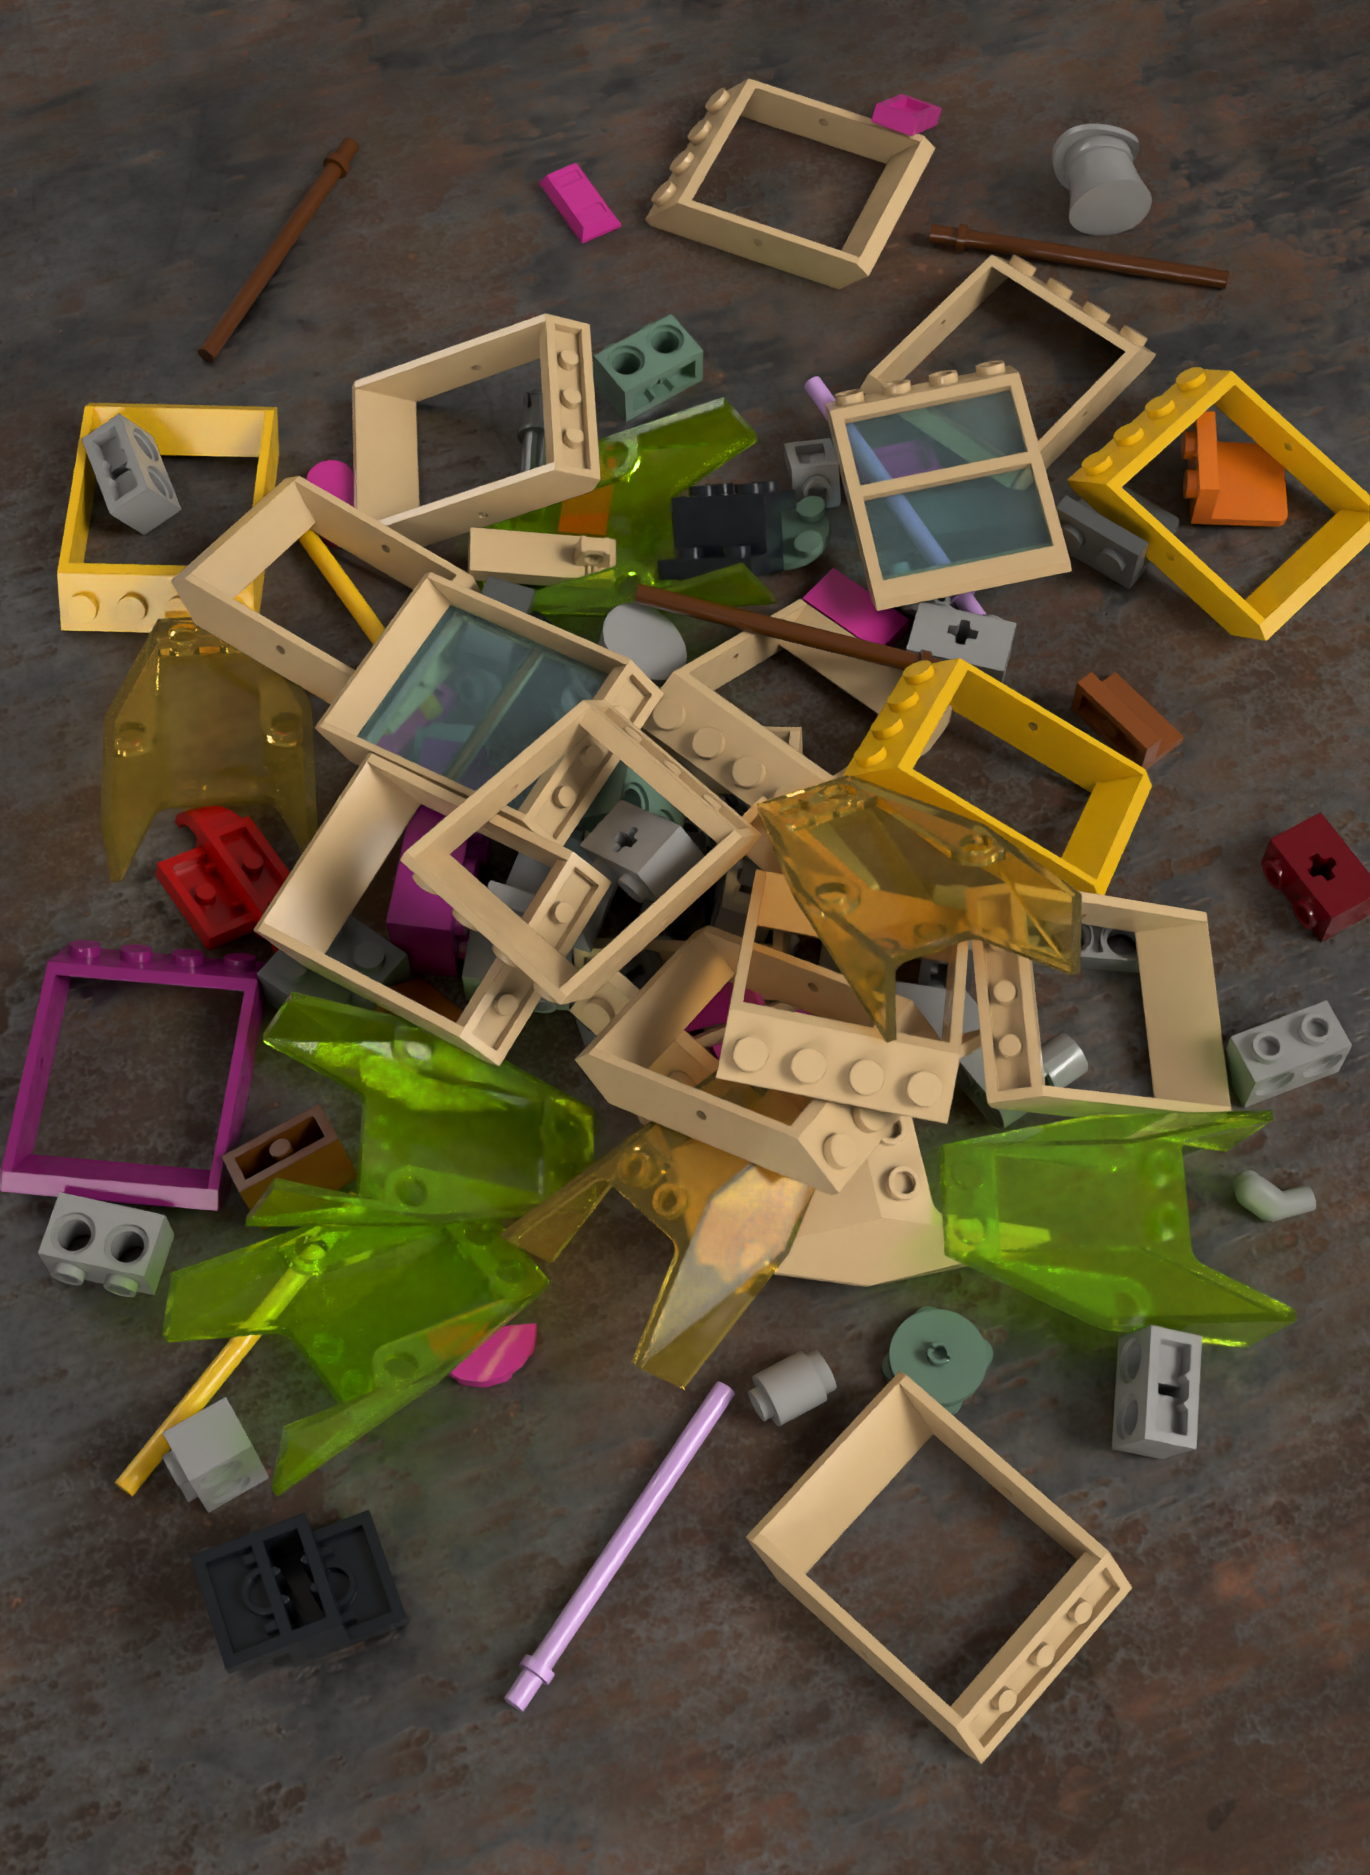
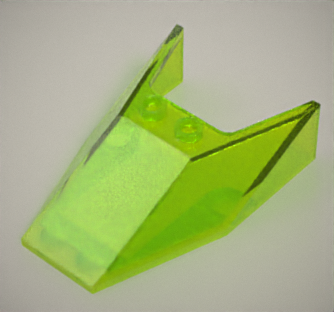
[475,397,776,617]
[246,991,594,1226]
[939,1110,1297,1348]
[162,1208,550,1497]

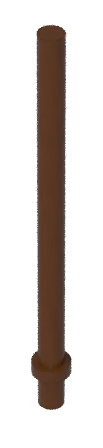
[198,137,359,362]
[929,223,1229,289]
[633,583,946,671]

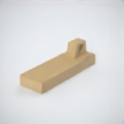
[468,527,616,591]

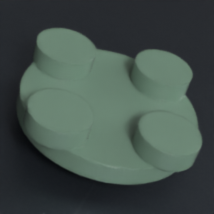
[781,496,831,570]
[881,1306,993,1415]

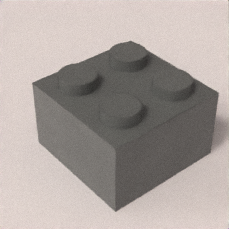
[257,915,413,1058]

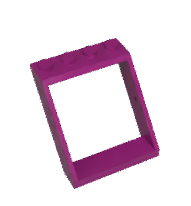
[1,940,267,1211]

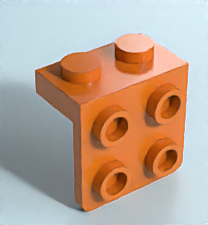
[1181,411,1288,527]

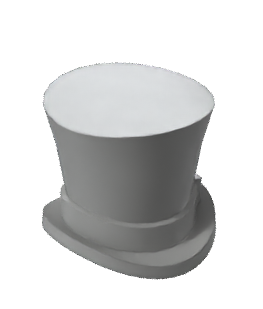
[1052,123,1152,236]
[571,602,687,701]

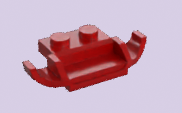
[155,804,290,954]

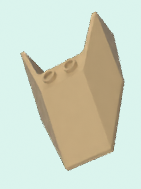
[672,1029,1051,1287]

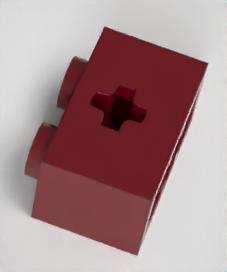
[1261,812,1370,942]

